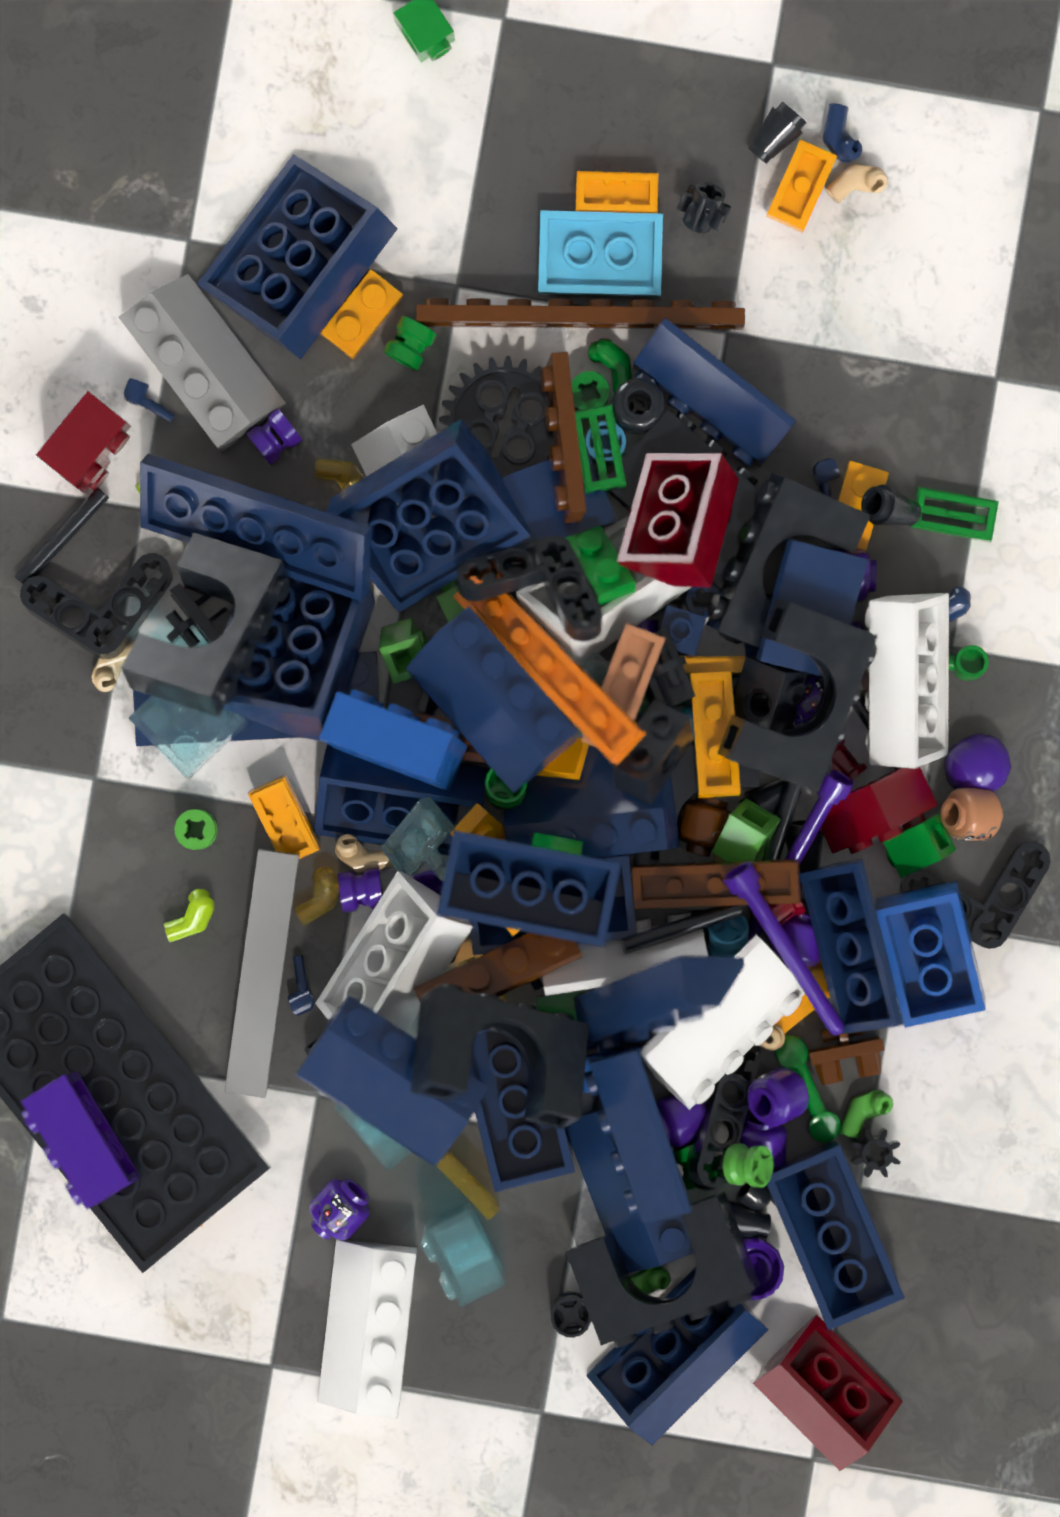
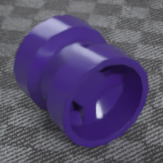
[246,408,303,465]
[338,868,383,913]

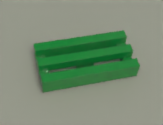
[575,404,626,494]
[910,487,999,542]

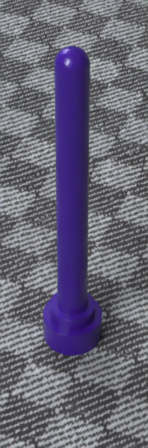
[748,769,854,942]
[723,862,844,1035]

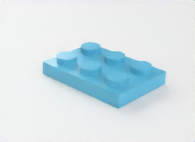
[538,210,663,298]

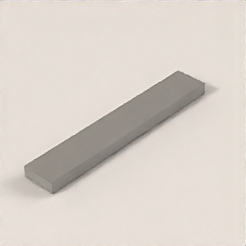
[225,849,300,1098]

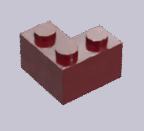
[36,391,131,494]
[821,767,937,854]

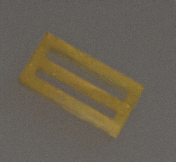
[437,1150,500,1220]

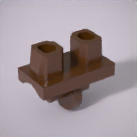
[808,1029,885,1085]

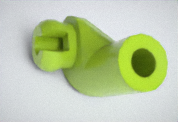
[164,889,214,942]

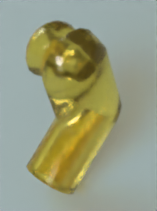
[315,458,365,491]
[294,867,339,926]

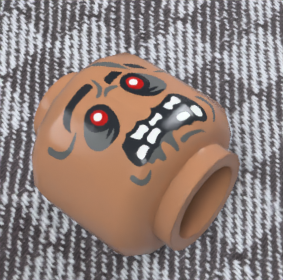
[941,788,1003,841]

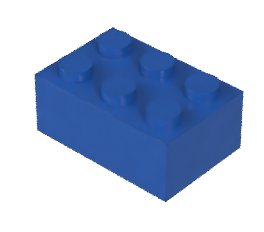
[319,689,468,792]
[876,881,986,1028]

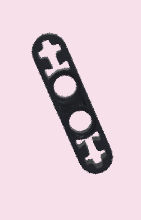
[689,1045,761,1191]

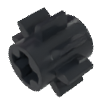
[677,182,731,233]
[850,1128,901,1178]

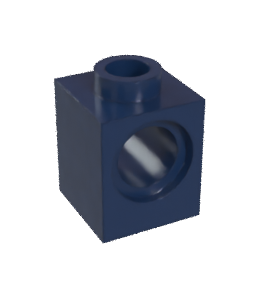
[658,605,706,657]

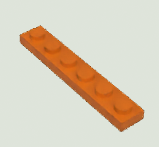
[453,576,646,765]

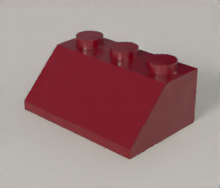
[617,453,739,588]
[753,1314,903,1471]

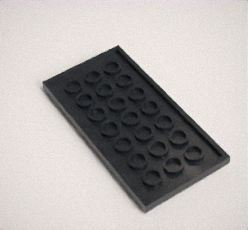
[0,913,272,1274]

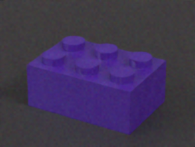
[21,1072,142,1210]

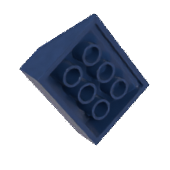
[197,154,398,360]
[327,419,531,613]
[224,577,376,742]
[504,735,680,858]

